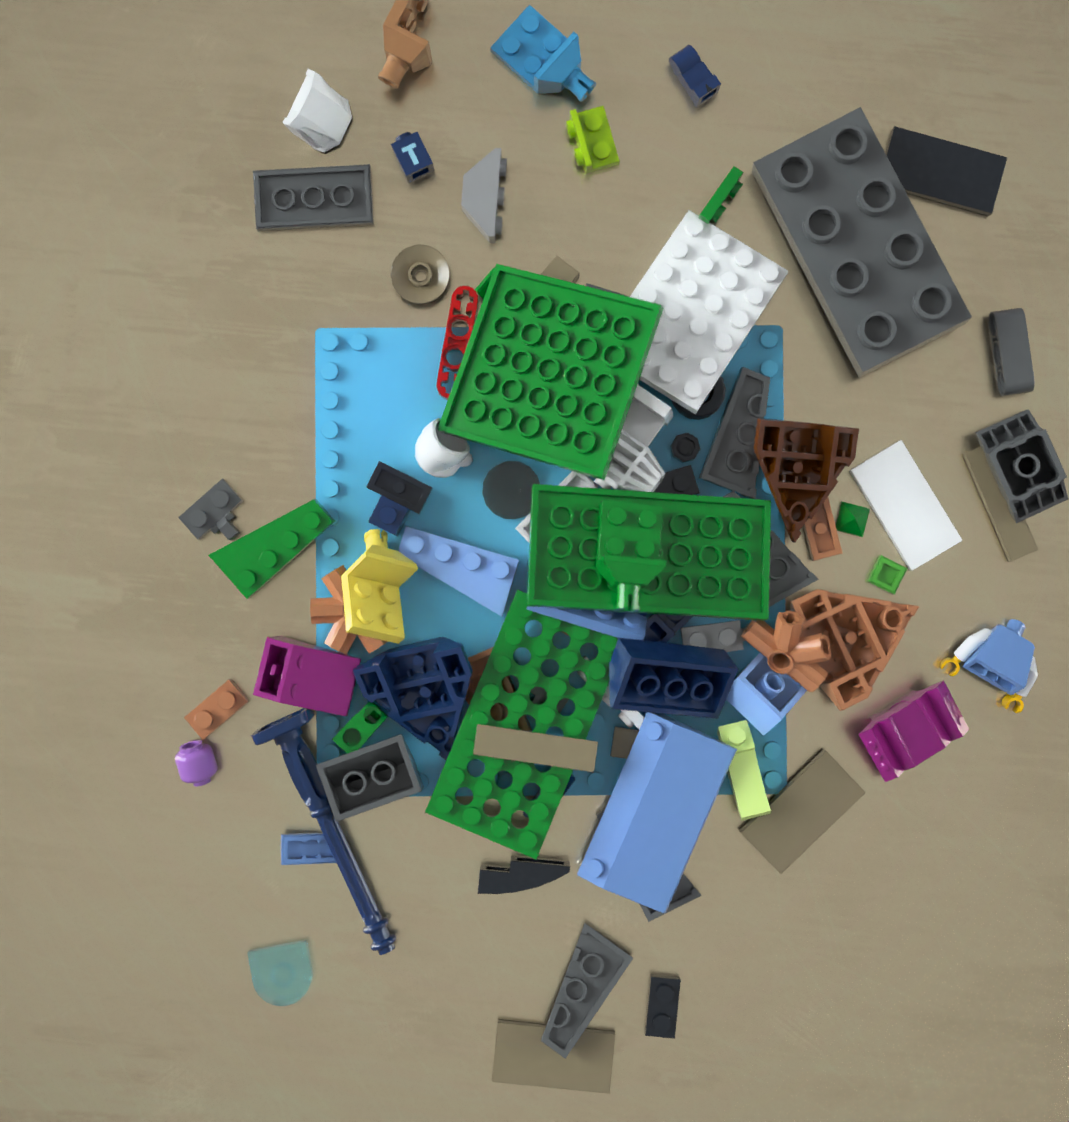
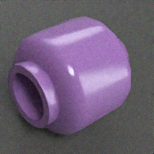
[175,740,218,786]

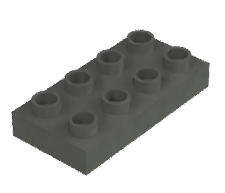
[752,107,972,378]

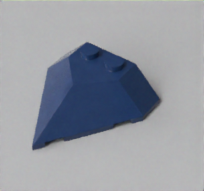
[353,637,473,760]

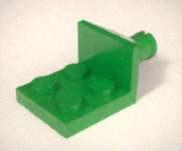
[596,500,666,612]

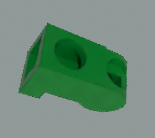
[332,701,388,753]

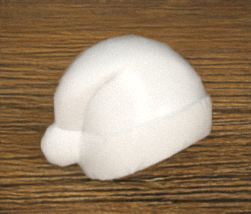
[415,418,473,478]

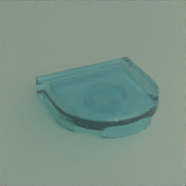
[247,940,313,1006]

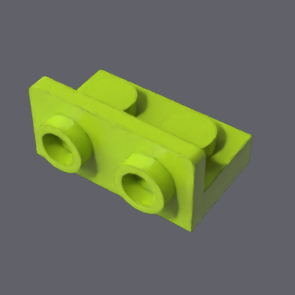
[566,106,620,174]

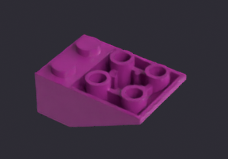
[253,636,361,717]

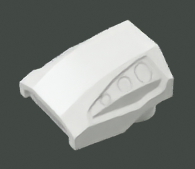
[283,69,352,153]

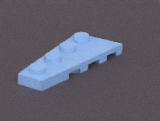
[398,526,519,617]

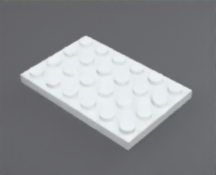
[630,210,789,415]

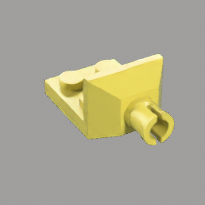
[341,529,418,644]

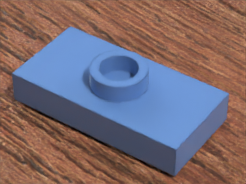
[281,832,336,865]

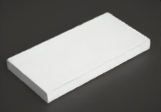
[849,440,962,571]

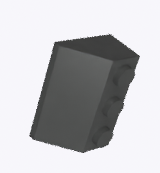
[316,734,424,822]

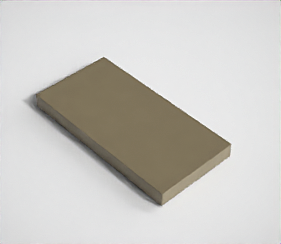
[739,749,866,874]
[492,1020,615,1094]

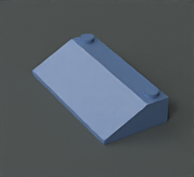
[577,712,737,913]

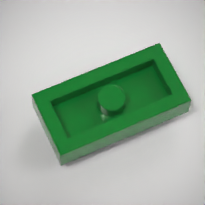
[698,166,744,224]

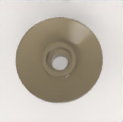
[391,245,450,304]

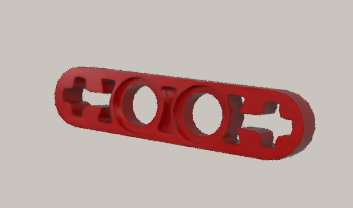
[437,286,478,400]

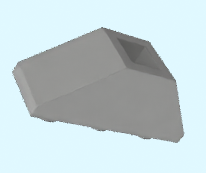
[461,148,507,243]

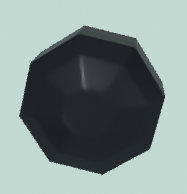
[670,433,700,463]

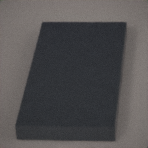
[886,126,1008,216]

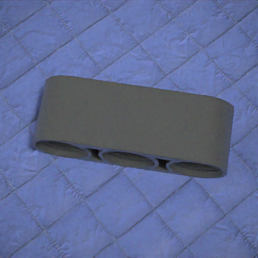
[989,308,1035,396]

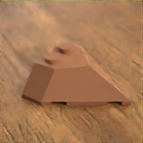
[790,589,919,711]

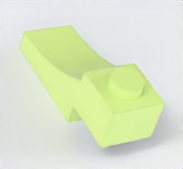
[717,720,771,821]

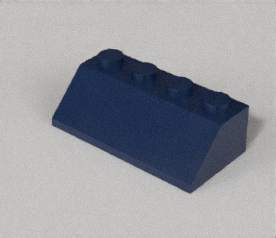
[609,638,738,719]

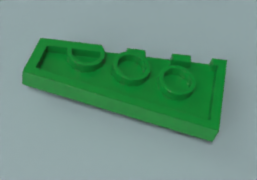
[209,499,335,599]

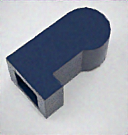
[669,45,721,107]

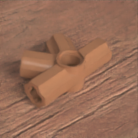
[310,565,388,655]
[741,610,831,693]

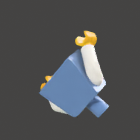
[940,619,1038,713]

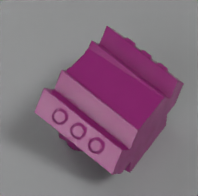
[858,680,969,782]

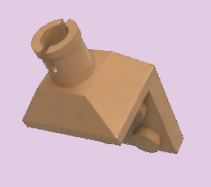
[378,0,432,89]

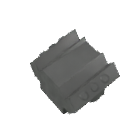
[976,409,1069,523]

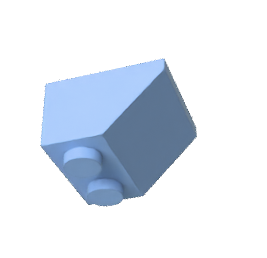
[726,653,807,736]

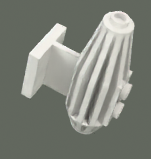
[594,385,674,492]

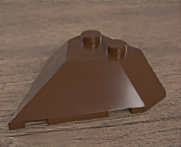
[754,419,859,543]

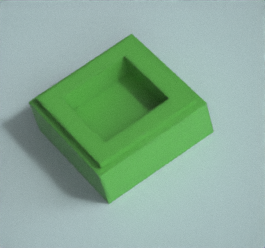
[866,555,908,595]

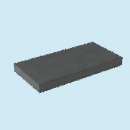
[253,164,374,231]

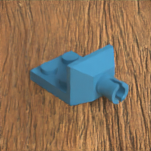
[490,4,596,102]

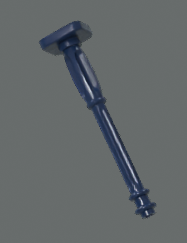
[251,708,396,955]

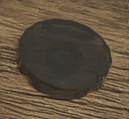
[482,461,540,520]

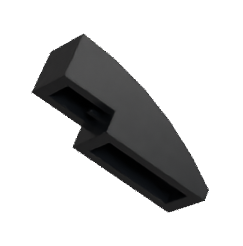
[478,856,570,894]

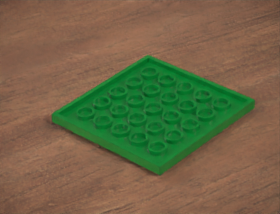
[437,264,663,480]

